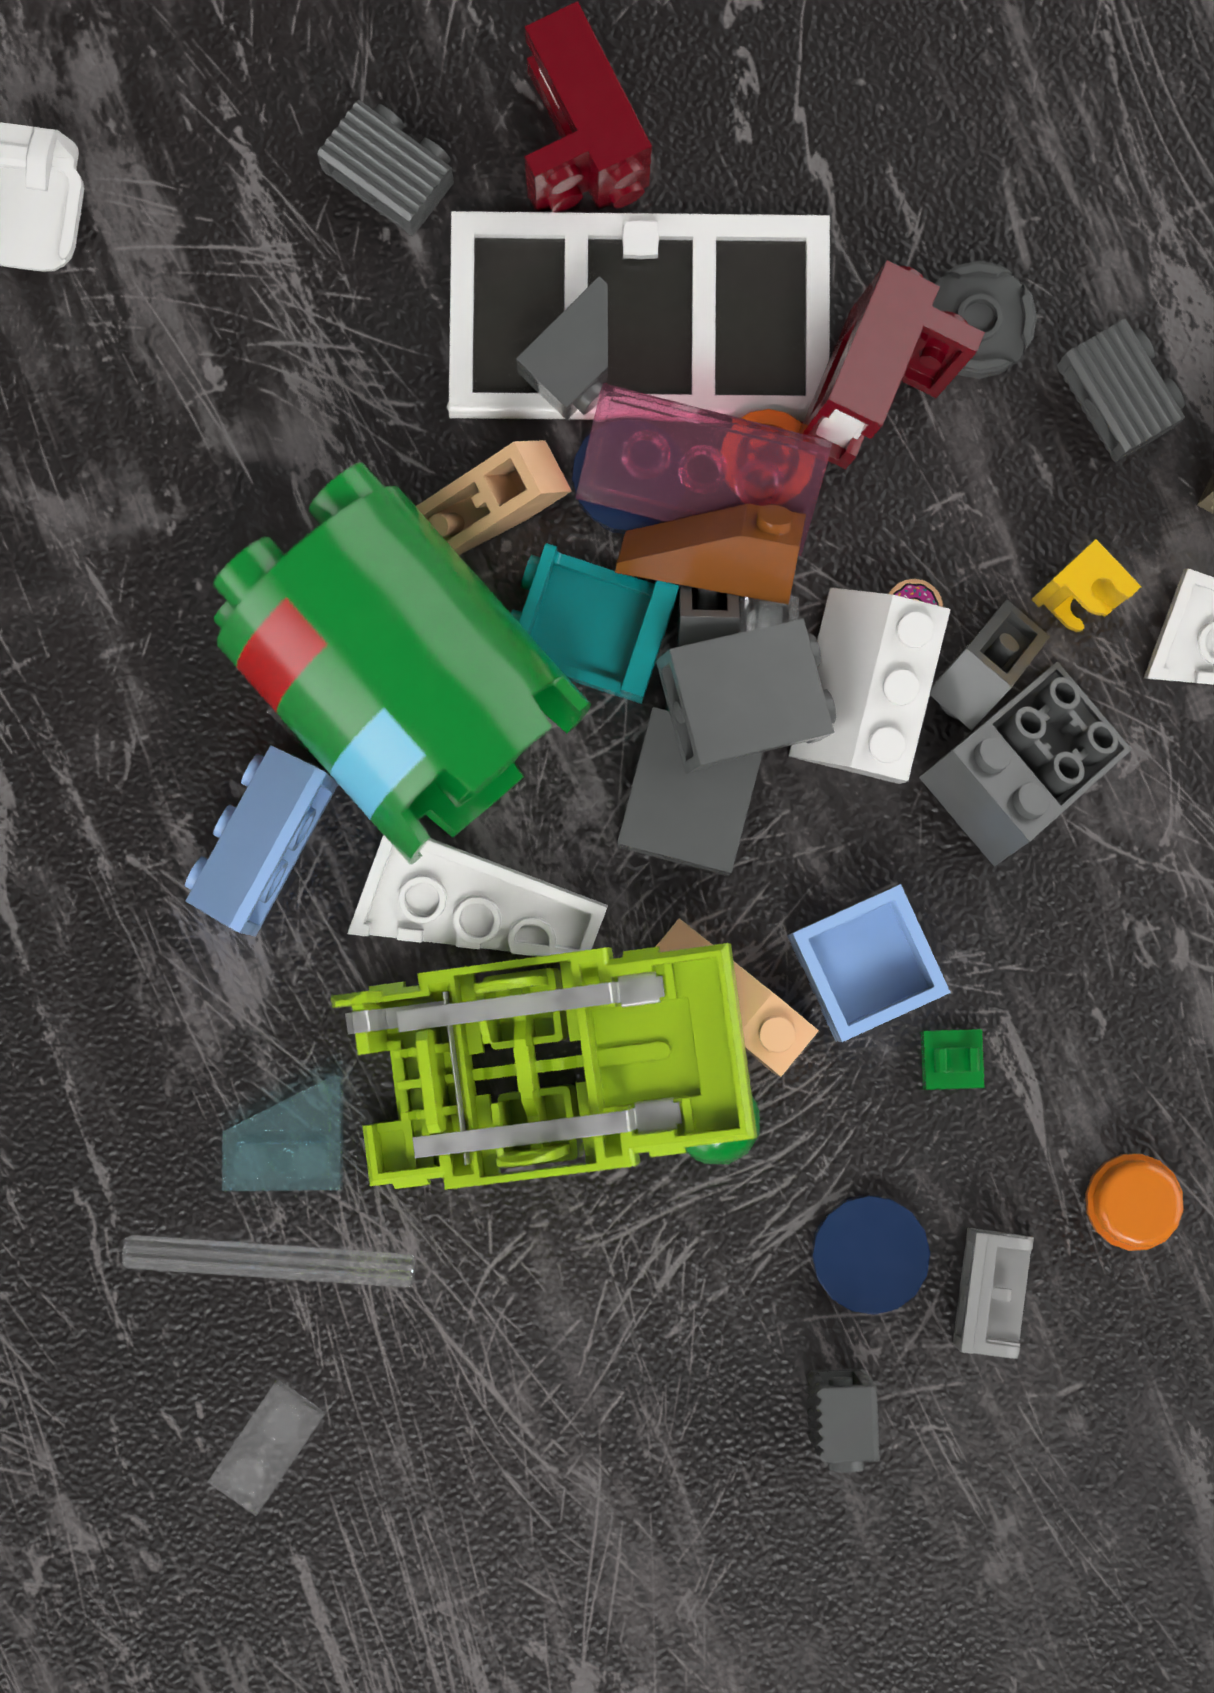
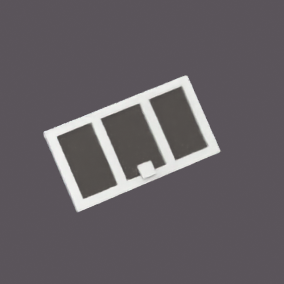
[447,211,830,422]

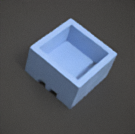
[787,884,951,1042]

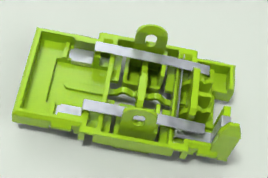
[331,943,757,1189]

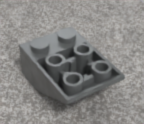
[919,661,1132,867]

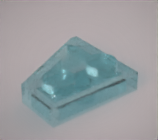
[222,1076,343,1191]

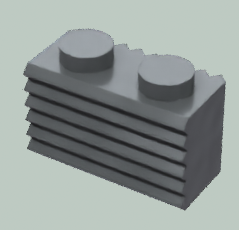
[317,100,454,236]
[1057,319,1185,462]
[805,1369,879,1472]

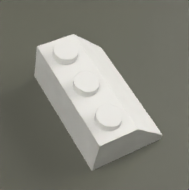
[788,588,950,784]

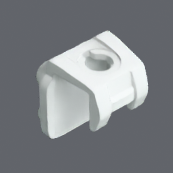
[0,122,84,272]

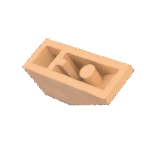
[416,440,572,555]
[656,918,819,1077]

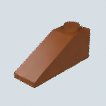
[615,504,806,605]

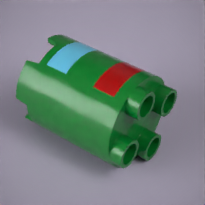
[214,462,591,865]

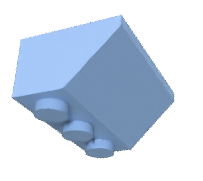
[185,745,338,937]

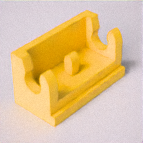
[1031,539,1141,632]

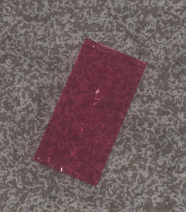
[575,383,832,556]

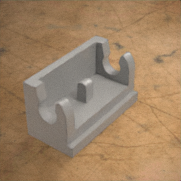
[953,1227,1034,1358]

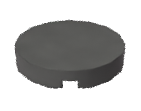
[932,261,1037,379]

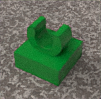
[921,1029,985,1090]

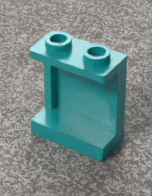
[511,543,680,704]

